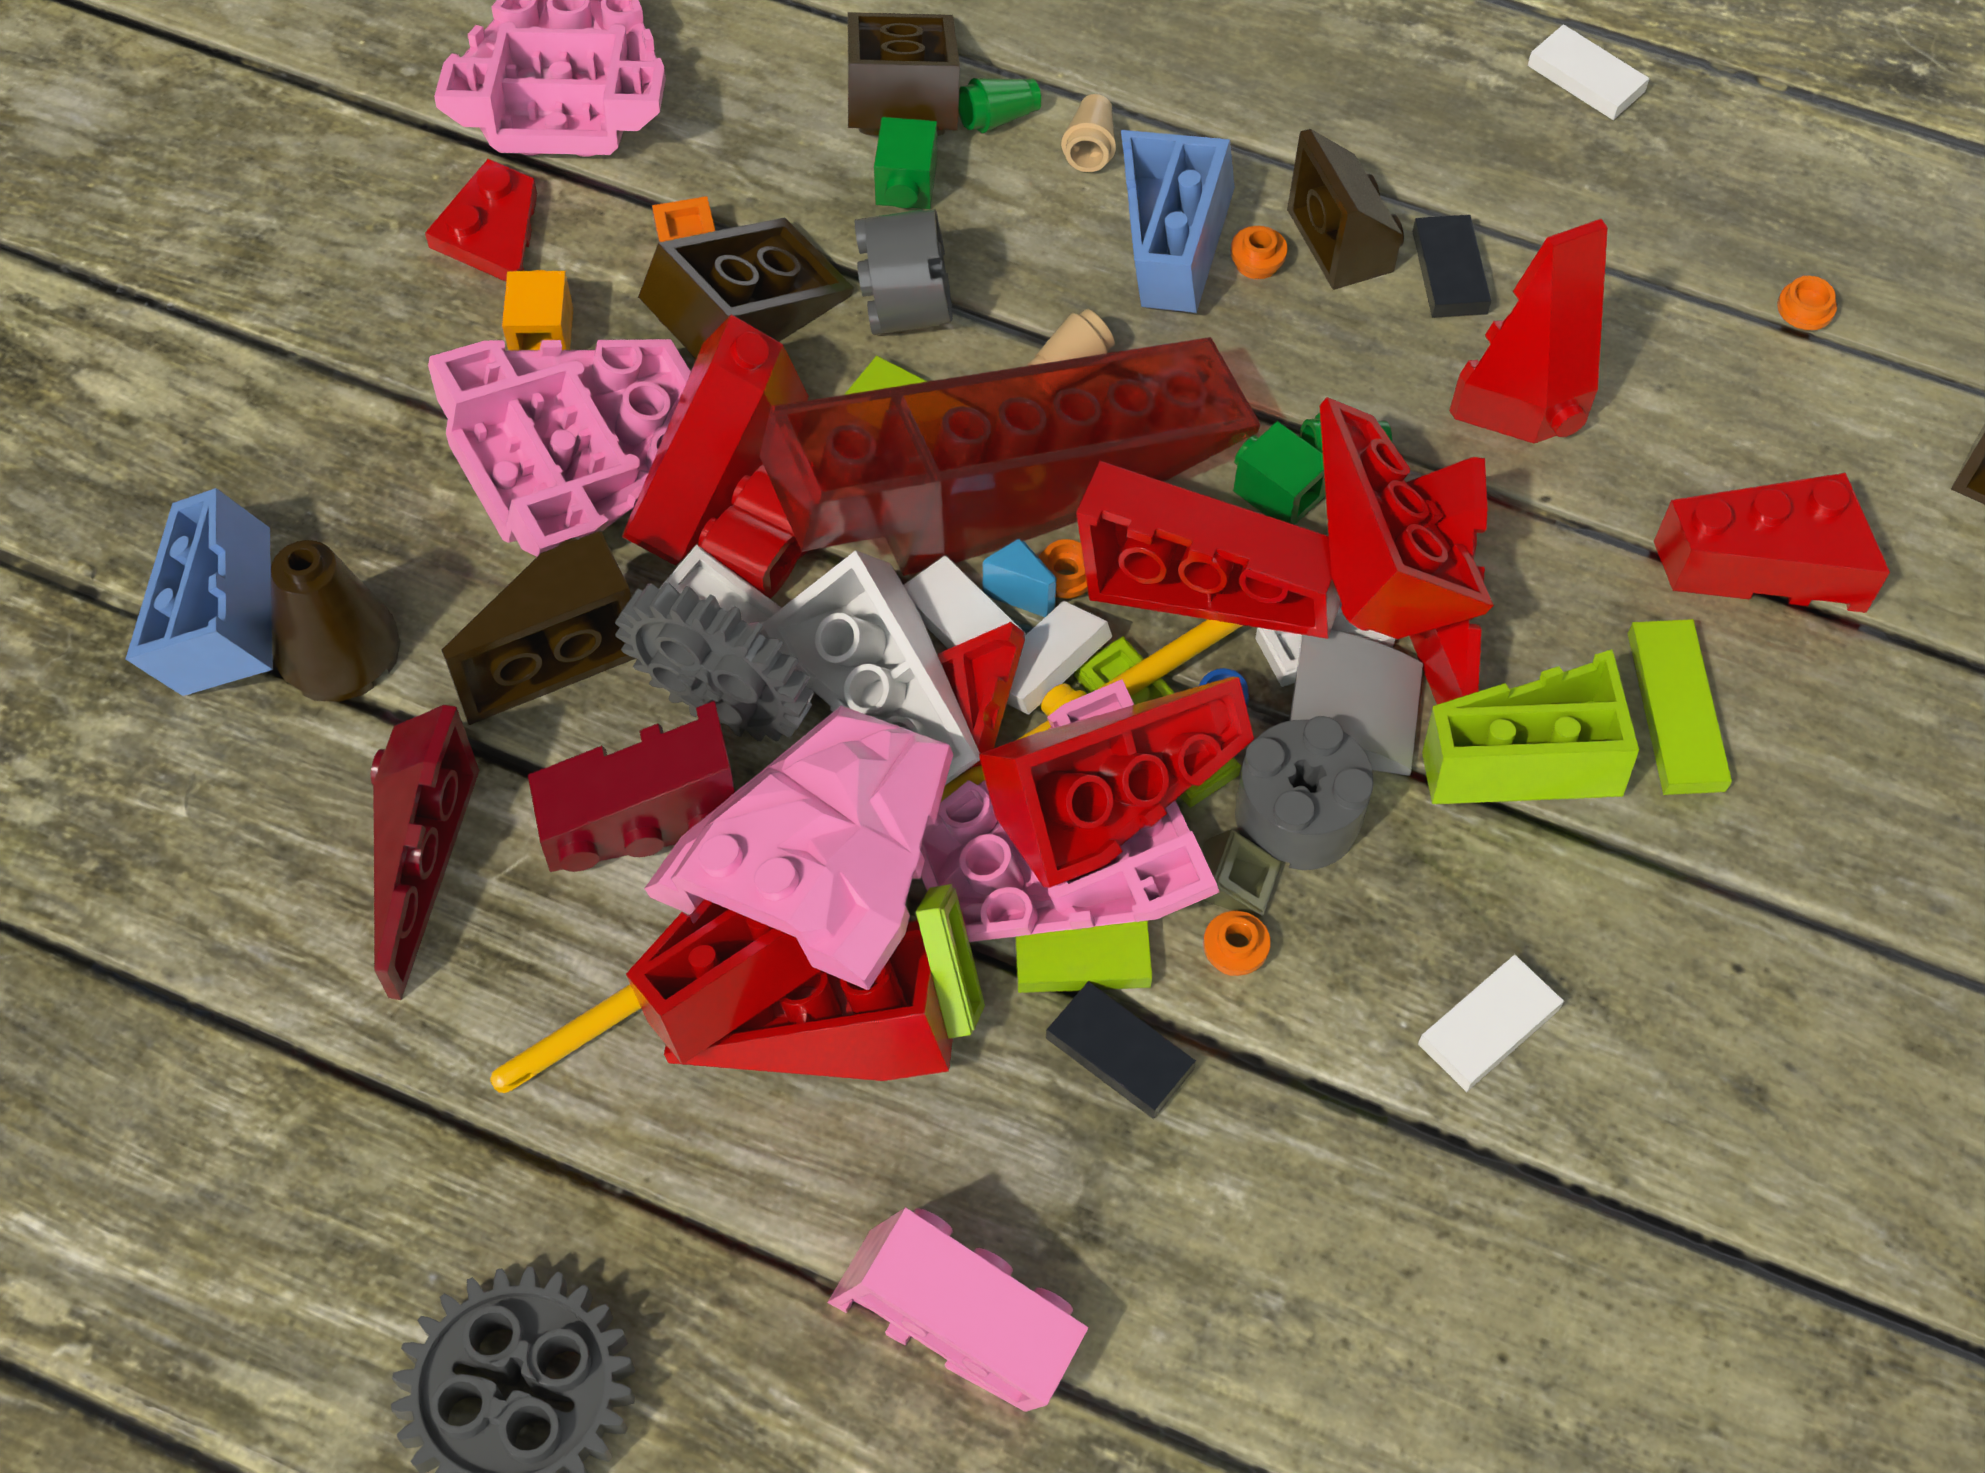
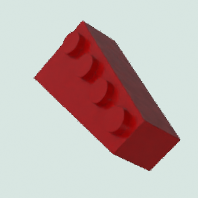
[1076,461,1341,639]

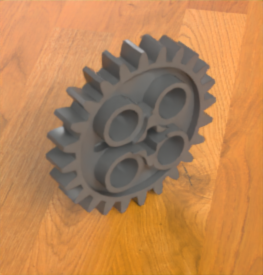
[615,582,814,742]
[391,1267,635,1473]

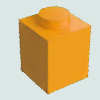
[502,270,574,350]

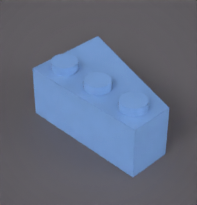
[1121,130,1235,313]
[126,488,273,696]

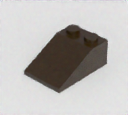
[848,12,960,136]
[638,217,854,360]
[441,530,636,725]

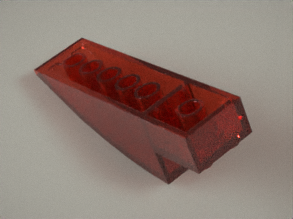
[760,337,1261,576]

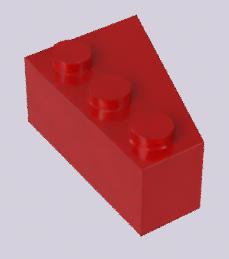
[1653,473,1890,613]
[626,899,822,1065]

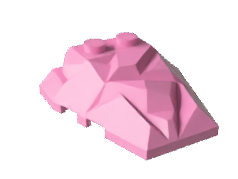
[434,0,666,157]
[428,339,691,557]
[920,679,1220,942]
[644,706,953,990]

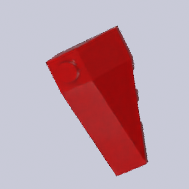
[1449,219,1608,444]
[622,314,809,565]
[1319,397,1494,639]
[1406,457,1488,705]
[979,677,1254,888]
[664,921,953,1081]

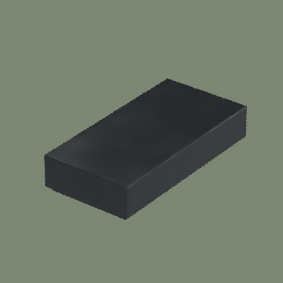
[1412,215,1491,318]
[1046,981,1196,1119]

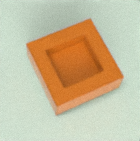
[652,196,715,242]

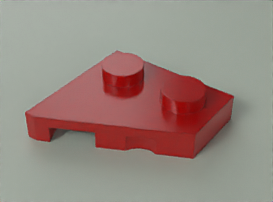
[425,159,538,282]
[937,622,1025,773]

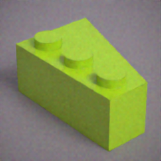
[1422,649,1639,804]

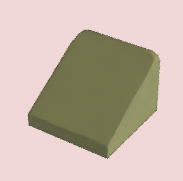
[1201,829,1282,918]

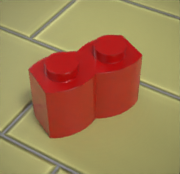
[698,463,830,599]

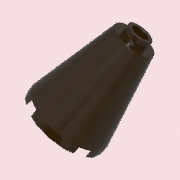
[271,540,401,702]

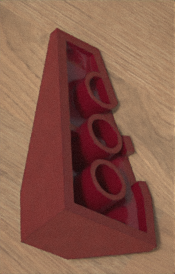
[371,705,480,1000]

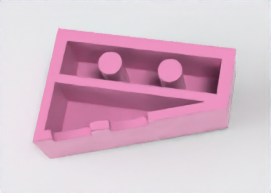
[827,1207,1089,1412]

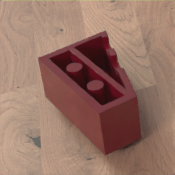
[528,701,735,872]

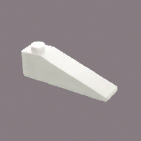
[762,550,980,785]

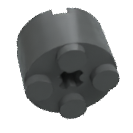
[854,209,953,335]
[1235,716,1373,870]

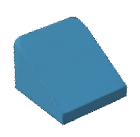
[983,539,1057,617]

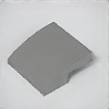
[1290,629,1423,776]

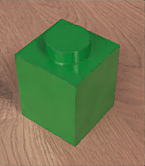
[874,117,938,209]
[1233,421,1326,525]

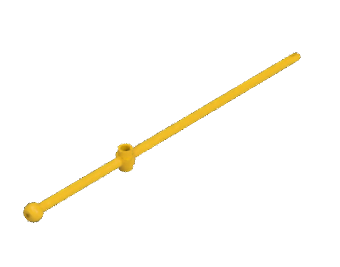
[490,619,1243,1093]

